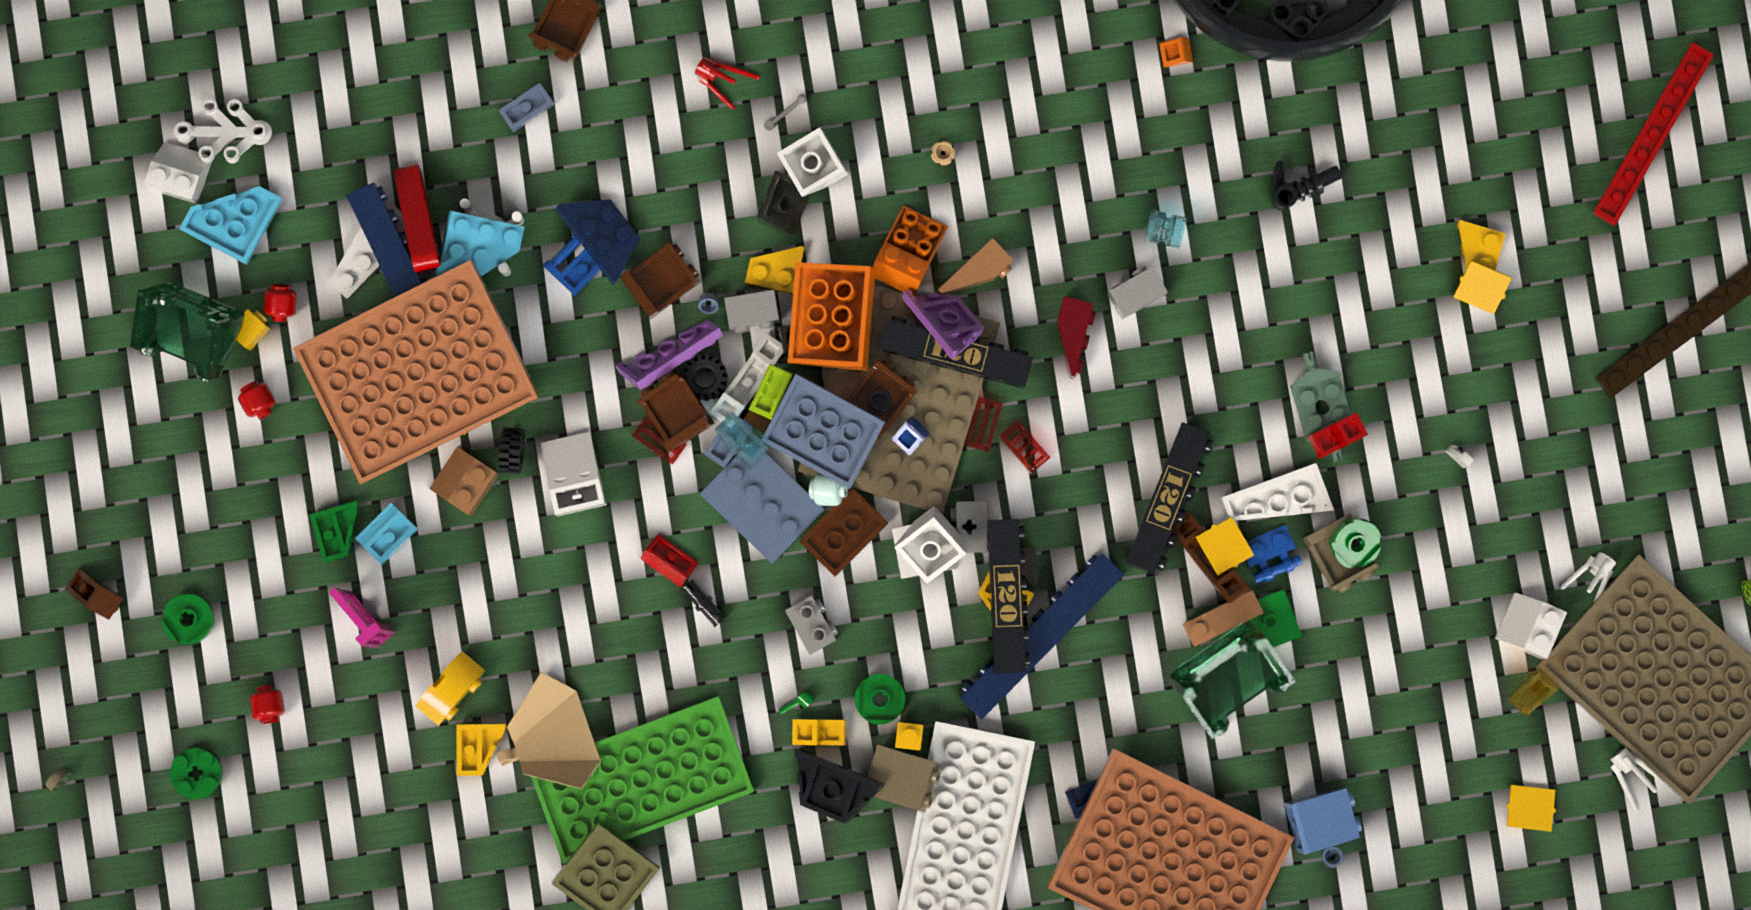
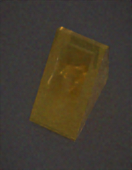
[1507,670,1559,717]

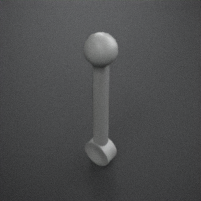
[764,94,807,131]

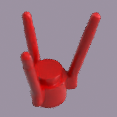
[695,57,760,109]

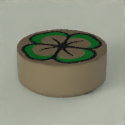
[46,767,71,793]

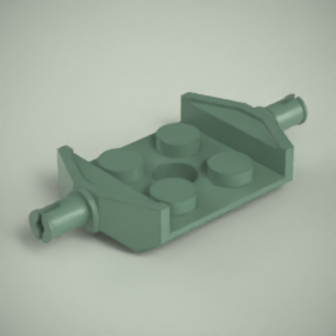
[1290,352,1351,462]

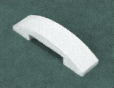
[709,333,787,428]

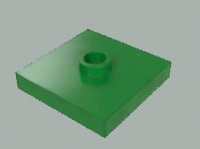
[1242,589,1302,654]

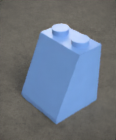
[1284,787,1362,855]

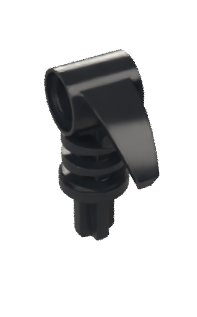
[1271,161,1342,211]

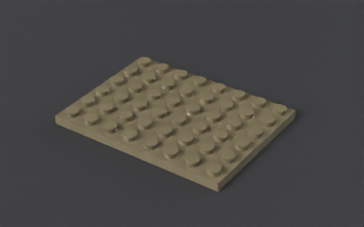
[798,285,1000,515]
[1536,555,1751,804]

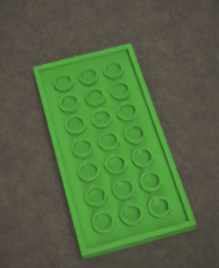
[531,696,754,864]

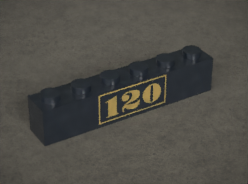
[878,316,1033,389]
[1126,422,1214,576]
[987,519,1030,674]

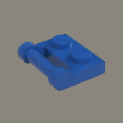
[542,234,601,296]

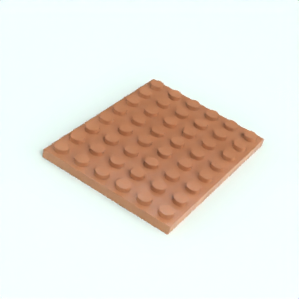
[293,259,540,484]
[1046,749,1294,910]

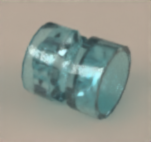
[1144,209,1187,249]

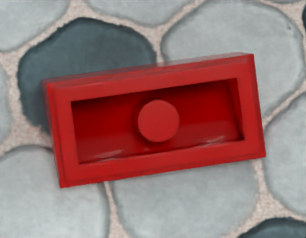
[641,534,699,587]

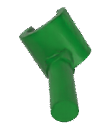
[779,691,815,715]

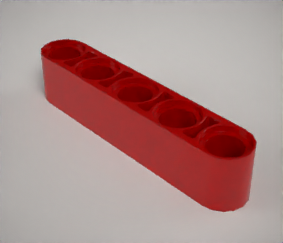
[393,163,441,273]

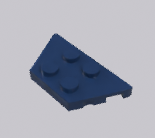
[555,199,640,285]

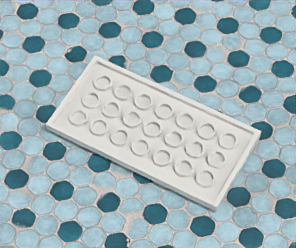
[897,721,1035,910]

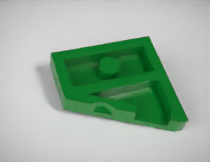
[309,501,359,563]

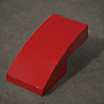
[1308,412,1368,459]

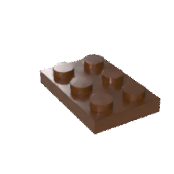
[799,488,888,577]

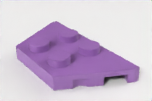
[902,290,984,359]

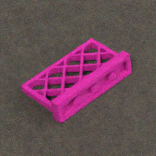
[329,588,396,648]

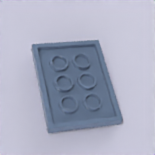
[761,373,886,489]
[700,440,825,564]

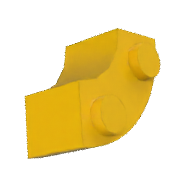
[416,651,485,726]

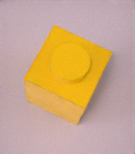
[227,309,271,351]
[895,722,923,750]

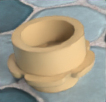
[931,141,956,166]

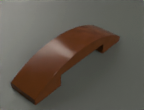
[1174,512,1250,604]

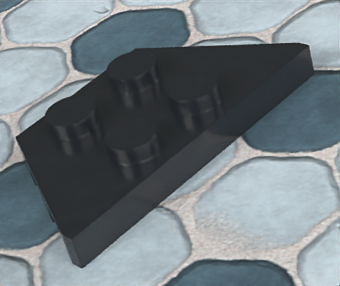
[794,749,885,824]

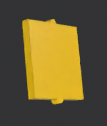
[1453,260,1512,314]
[1196,517,1254,576]
[1506,785,1556,832]

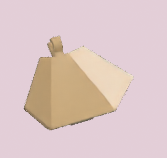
[496,672,601,789]

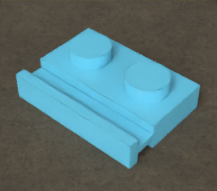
[355,503,418,565]

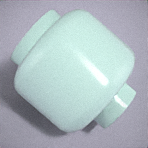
[809,473,848,506]

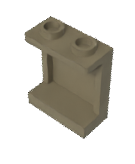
[1303,513,1379,593]
[868,745,941,812]

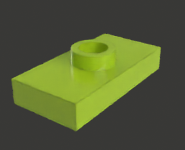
[749,364,793,420]

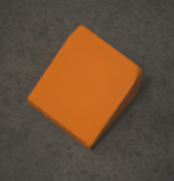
[1159,37,1193,68]

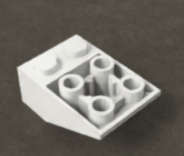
[541,432,607,516]

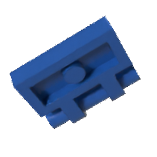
[1245,525,1303,584]

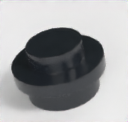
[867,389,892,415]

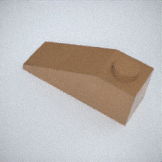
[937,238,1013,295]
[1183,590,1264,647]

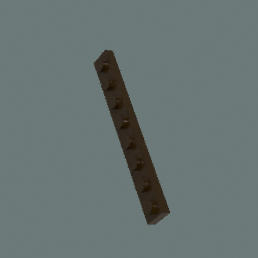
[1595,262,1751,398]

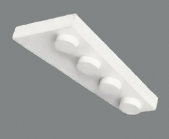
[329,199,407,300]
[1221,463,1334,521]

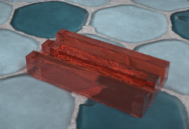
[964,397,1002,452]
[631,416,687,465]

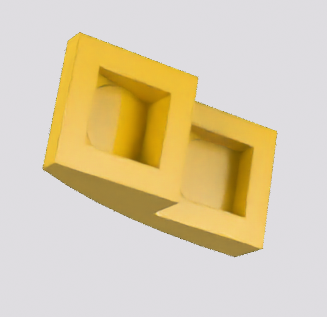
[792,719,847,746]

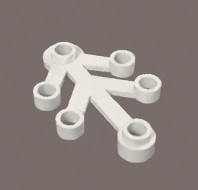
[173,99,272,163]

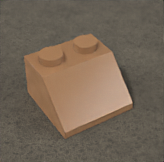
[429,447,499,516]

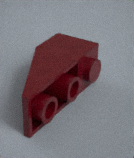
[1056,296,1096,379]

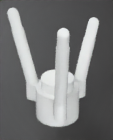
[1560,552,1616,602]
[1610,747,1658,812]

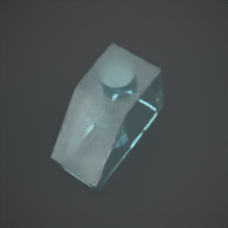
[714,412,768,471]

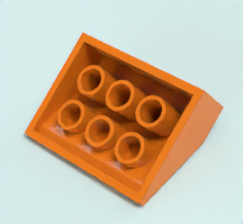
[788,262,876,371]

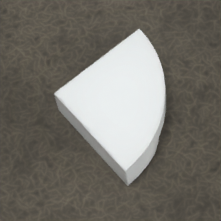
[1445,445,1474,468]

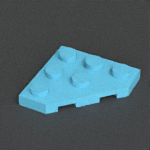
[179,186,283,265]
[435,210,525,277]

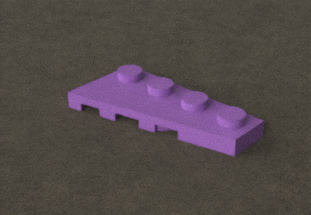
[615,320,723,390]

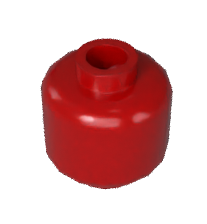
[264,284,297,322]
[238,381,276,420]
[249,685,285,724]

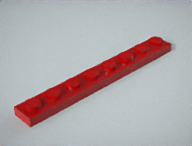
[1592,42,1714,226]

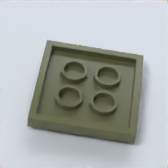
[552,822,660,910]

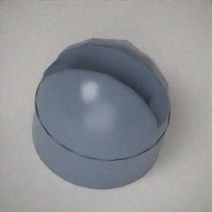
[698,292,719,314]
[1322,847,1343,868]

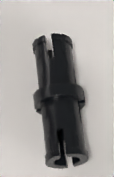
[681,579,726,628]

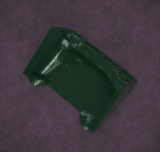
[130,283,245,382]
[1170,621,1296,740]

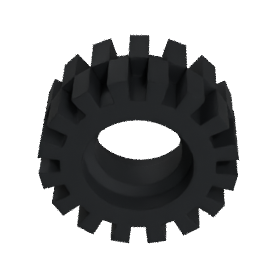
[682,354,728,401]
[498,427,525,474]

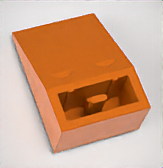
[872,205,948,296]

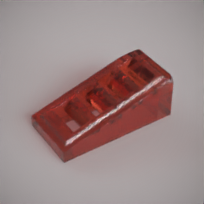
[998,420,1051,475]

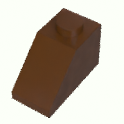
[65,568,123,620]

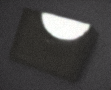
[757,170,810,236]

